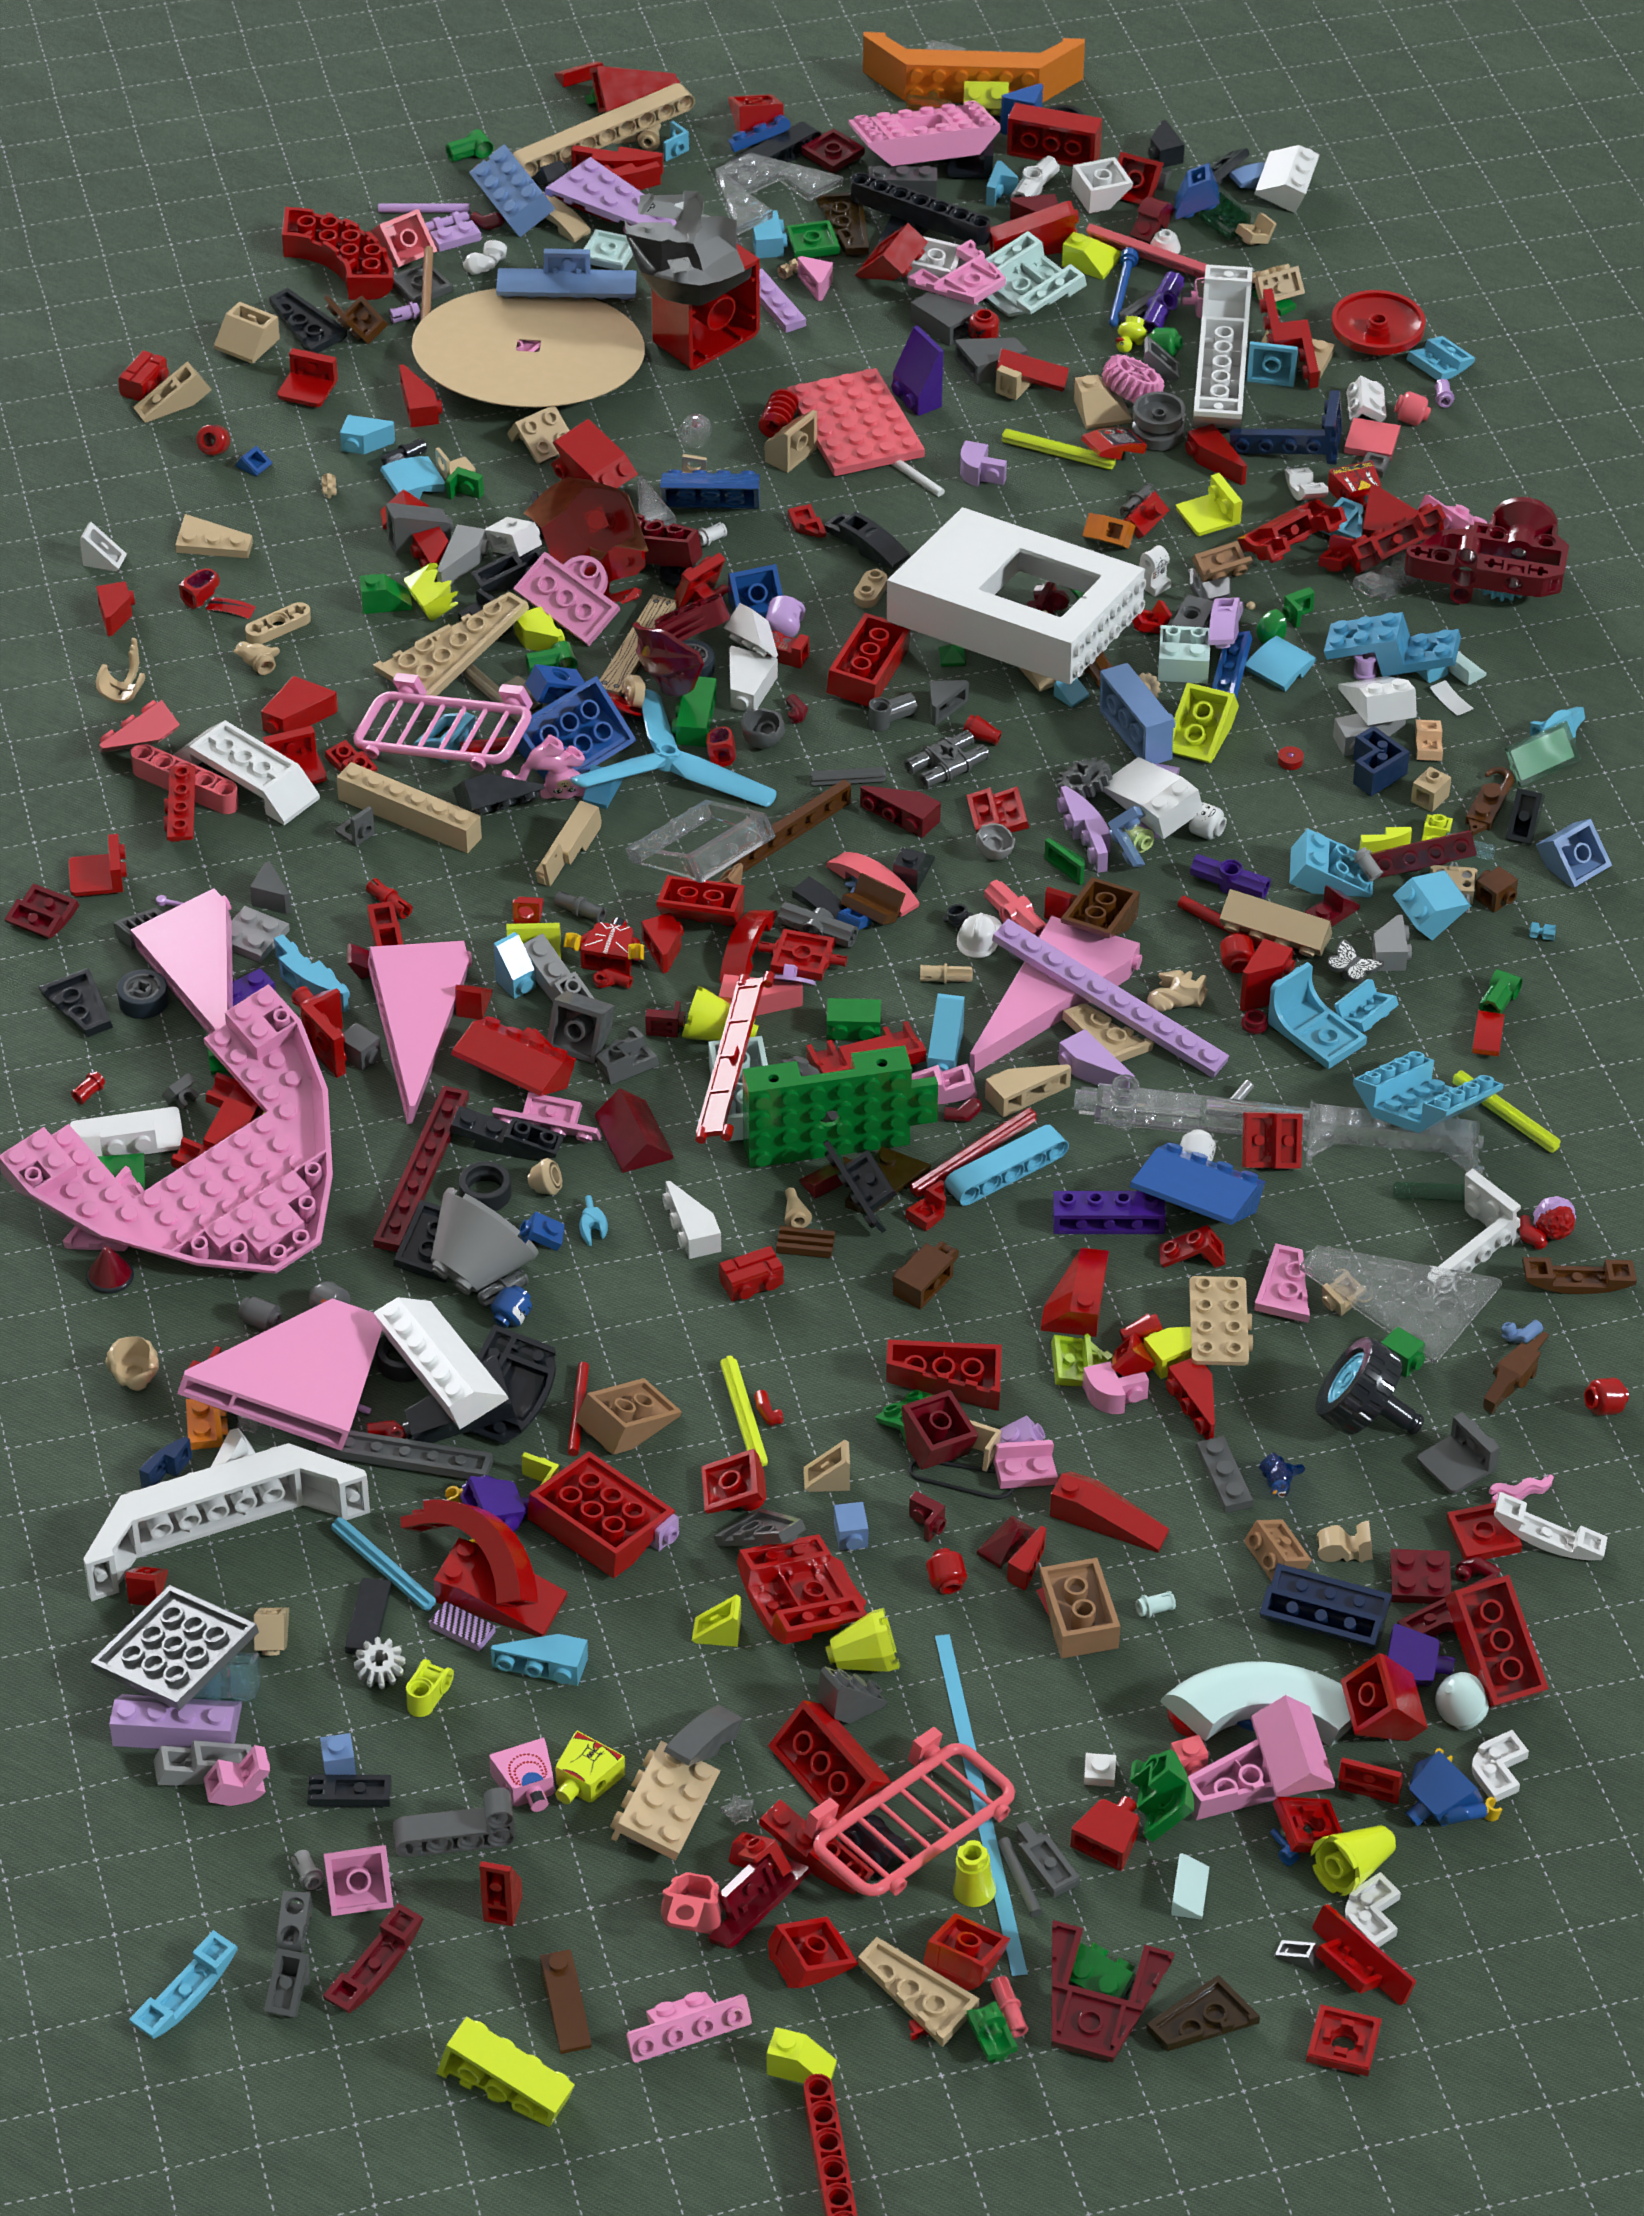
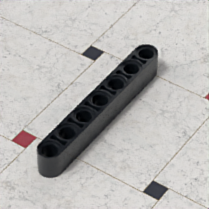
[850,173,991,246]

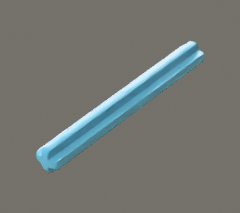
[331,1517,436,1611]

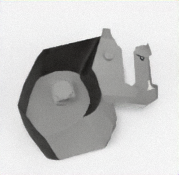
[625,191,752,306]

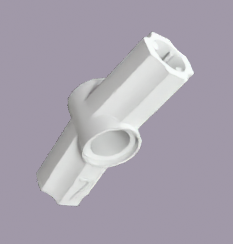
[1011,156,1060,198]

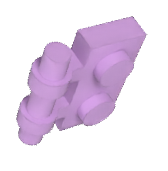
[425,211,481,252]

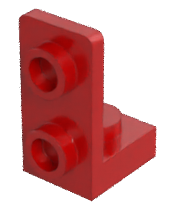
[1159,1225,1225,1268]

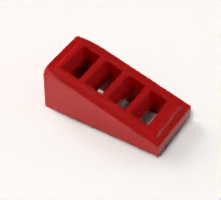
[1007,1526,1047,1590]

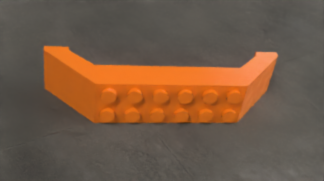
[863,32,1085,103]

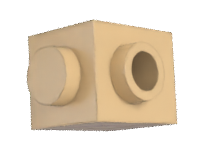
[1411,767,1451,812]

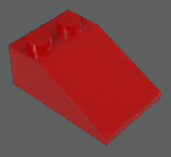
[728,94,784,133]
[855,223,928,281]
[552,419,638,488]

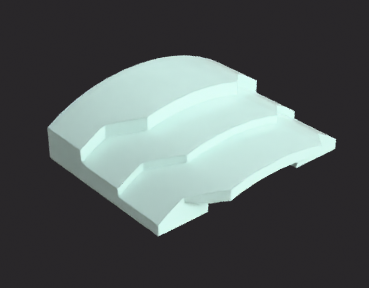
[985,231,1087,317]

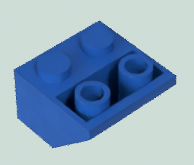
[1174,163,1220,219]

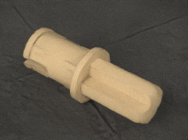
[920,963,973,984]

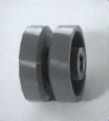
[1132,392,1186,451]

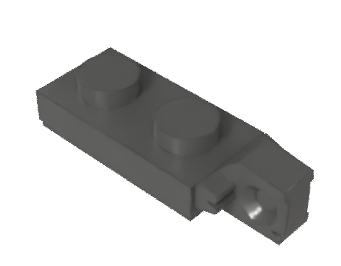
[1015,1821,1080,1898]

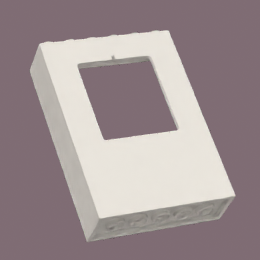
[887,507,1146,685]

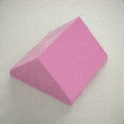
[324,1845,393,1916]

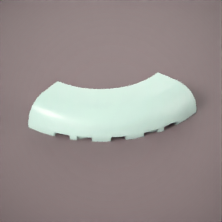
[1160,1662,1353,1747]

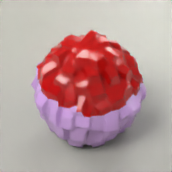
[1533,1196,1576,1241]

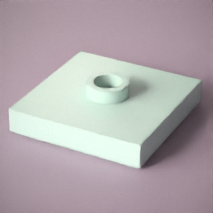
[584,229,633,270]

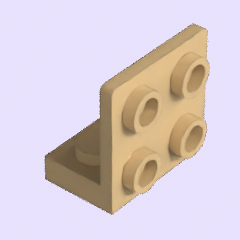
[1252,264,1305,302]
[507,406,570,464]

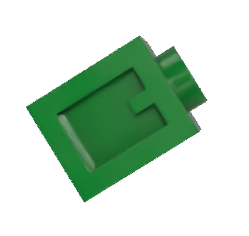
[445,467,484,499]

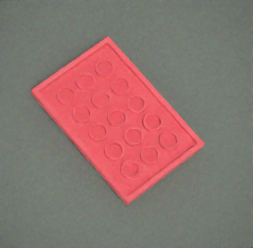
[787,368,925,477]

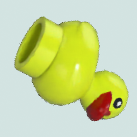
[1115,316,1147,353]

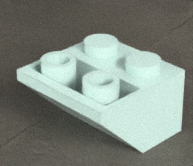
[1158,625,1210,684]

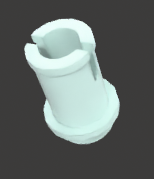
[1136,1591,1176,1618]

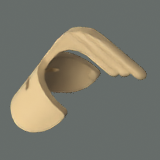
[96,638,145,703]

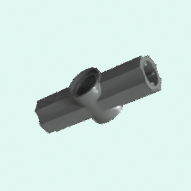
[778,902,858,948]

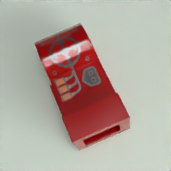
[767,631,810,669]

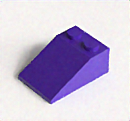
[891,325,943,416]

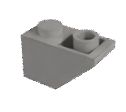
[1372,915,1412,971]

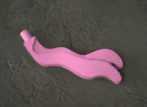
[1489,1474,1554,1503]

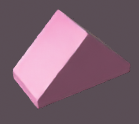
[798,256,833,302]

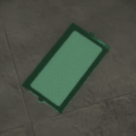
[1504,721,1581,787]

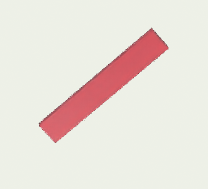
[1086,223,1208,278]

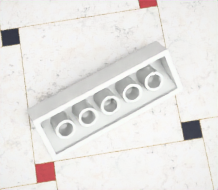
[374,1297,509,1429]

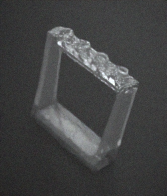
[625,800,776,883]

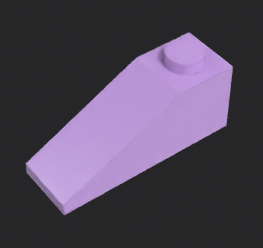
[1058,1029,1135,1097]

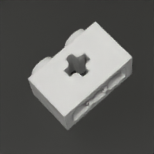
[485,517,542,557]

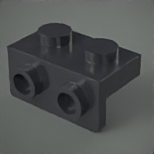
[839,1814,914,1881]

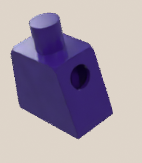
[1387,1624,1455,1687]

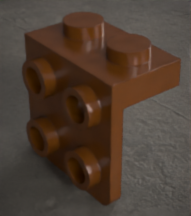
[323,294,388,344]

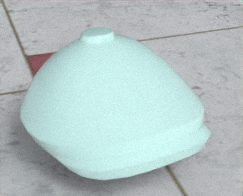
[1435,1672,1489,1731]

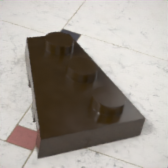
[845,1147,931,1214]

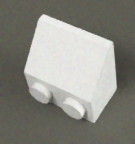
[1071,157,1133,213]

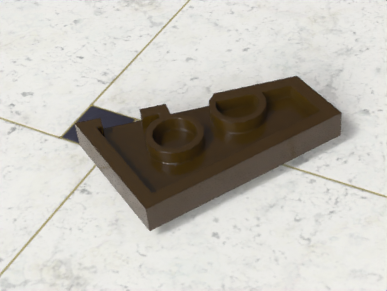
[1146,1975,1260,2052]

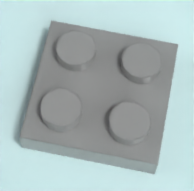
[231,906,290,963]

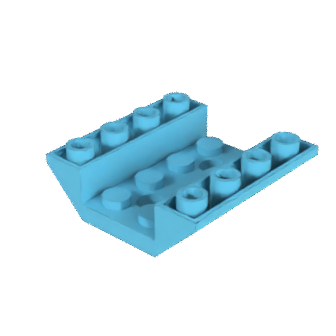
[1353,1051,1504,1133]

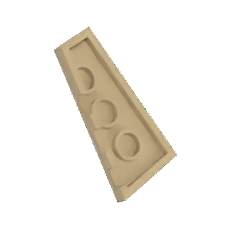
[858,1937,979,2047]

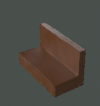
[840,873,905,925]

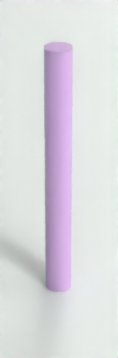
[378,204,470,213]

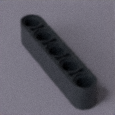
[726,121,822,186]

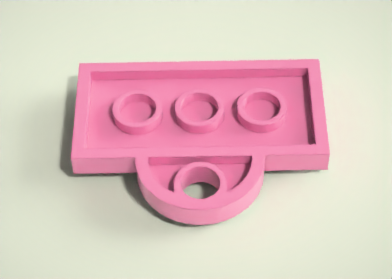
[513,552,621,647]

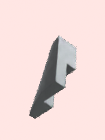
[596,1026,659,1085]

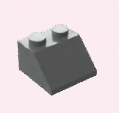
[547,990,615,1064]

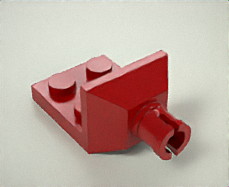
[291,986,347,1078]

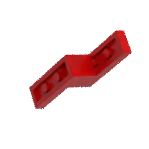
[1259,288,1319,389]

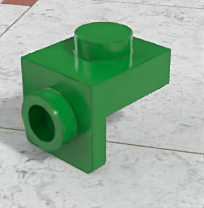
[1282,587,1315,628]

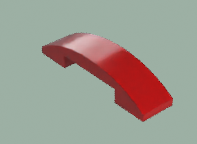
[720,910,778,984]

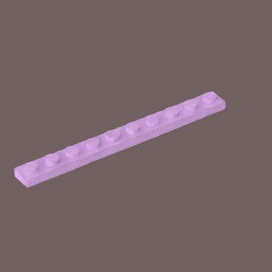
[992,919,1229,1078]

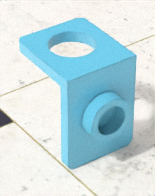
[663,121,689,161]

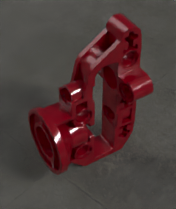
[1404,497,1569,604]

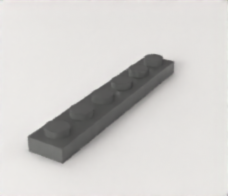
[317,1430,493,1479]

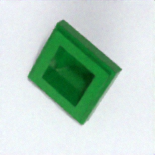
[939,644,966,667]

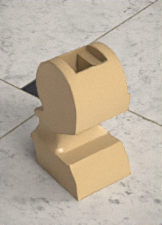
[1316,1520,1373,1563]

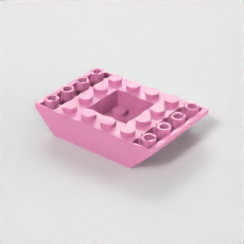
[848,101,1001,166]

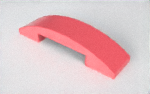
[826,852,919,917]

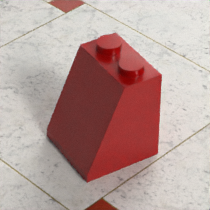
[1340,1653,1428,1741]

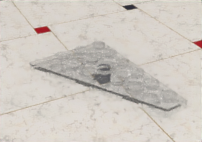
[1300,1245,1502,1365]

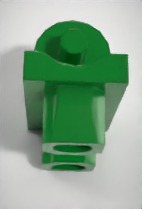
[966,2001,1018,2064]

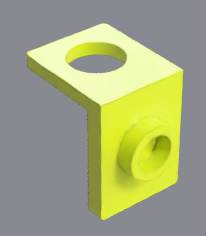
[521,1452,559,1485]

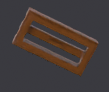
[776,1226,835,1258]

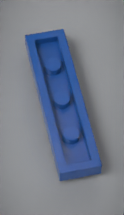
[1212,631,1252,699]

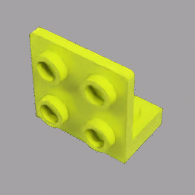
[1176,473,1242,536]

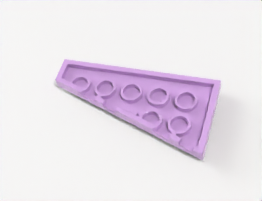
[544,157,677,226]

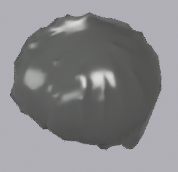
[741,708,785,749]

